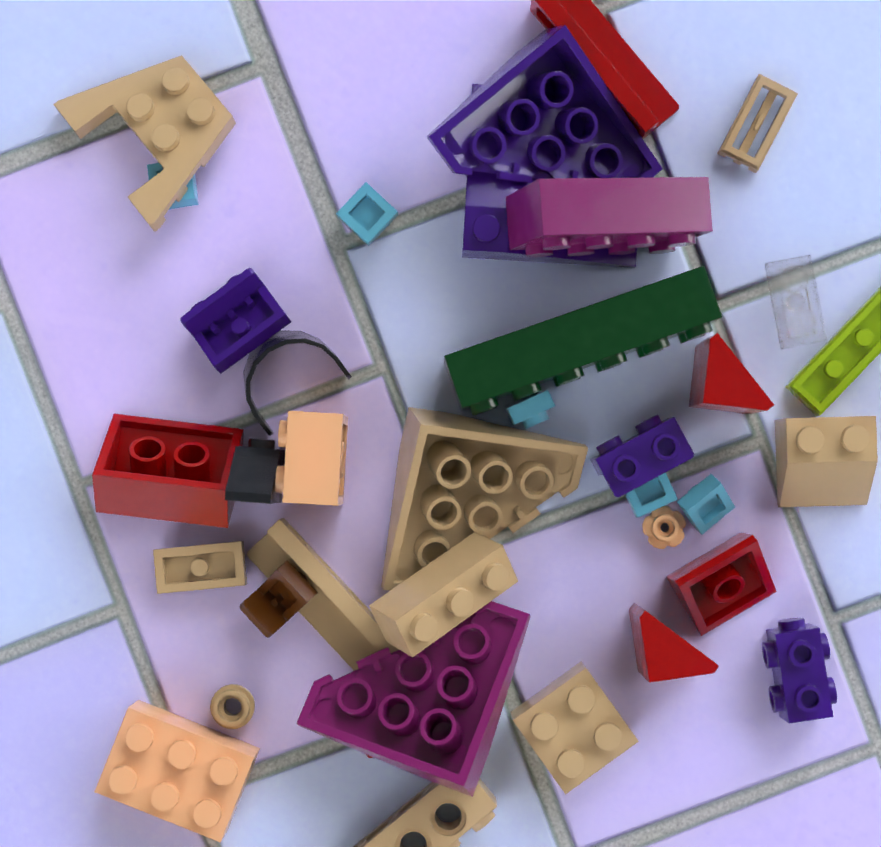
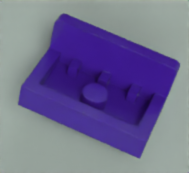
[180,268,291,374]
[590,414,694,497]

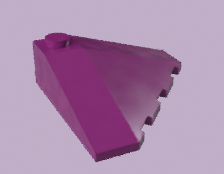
[296,601,531,797]

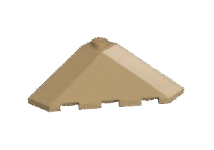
[381,407,588,591]

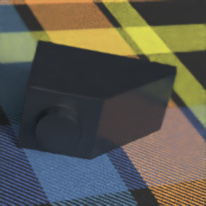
[225,438,285,504]

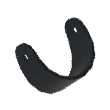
[243,330,352,436]

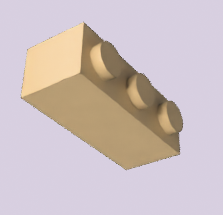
[369,532,518,658]

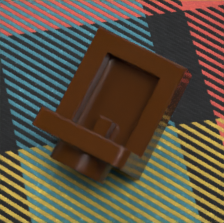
[239,560,318,638]

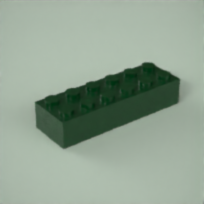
[444,266,722,416]

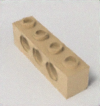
[353,778,497,847]

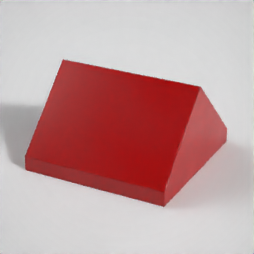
[689,333,774,414]
[666,533,777,636]
[629,603,719,683]

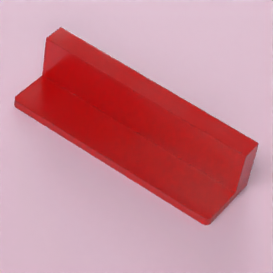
[530,0,679,139]

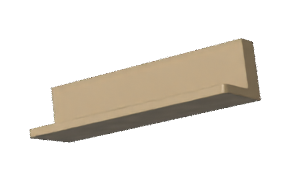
[247,518,399,671]

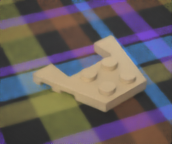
[53,55,236,232]

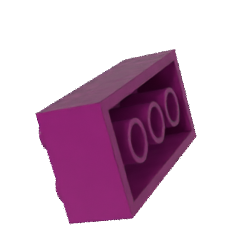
[506,177,713,257]

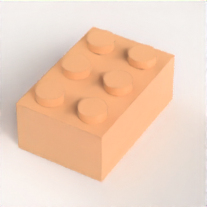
[94,700,260,842]

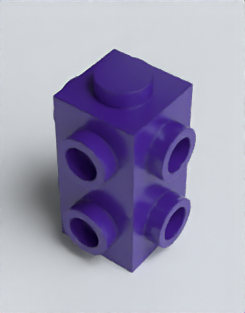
[762,618,837,724]

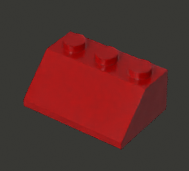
[92,414,244,528]

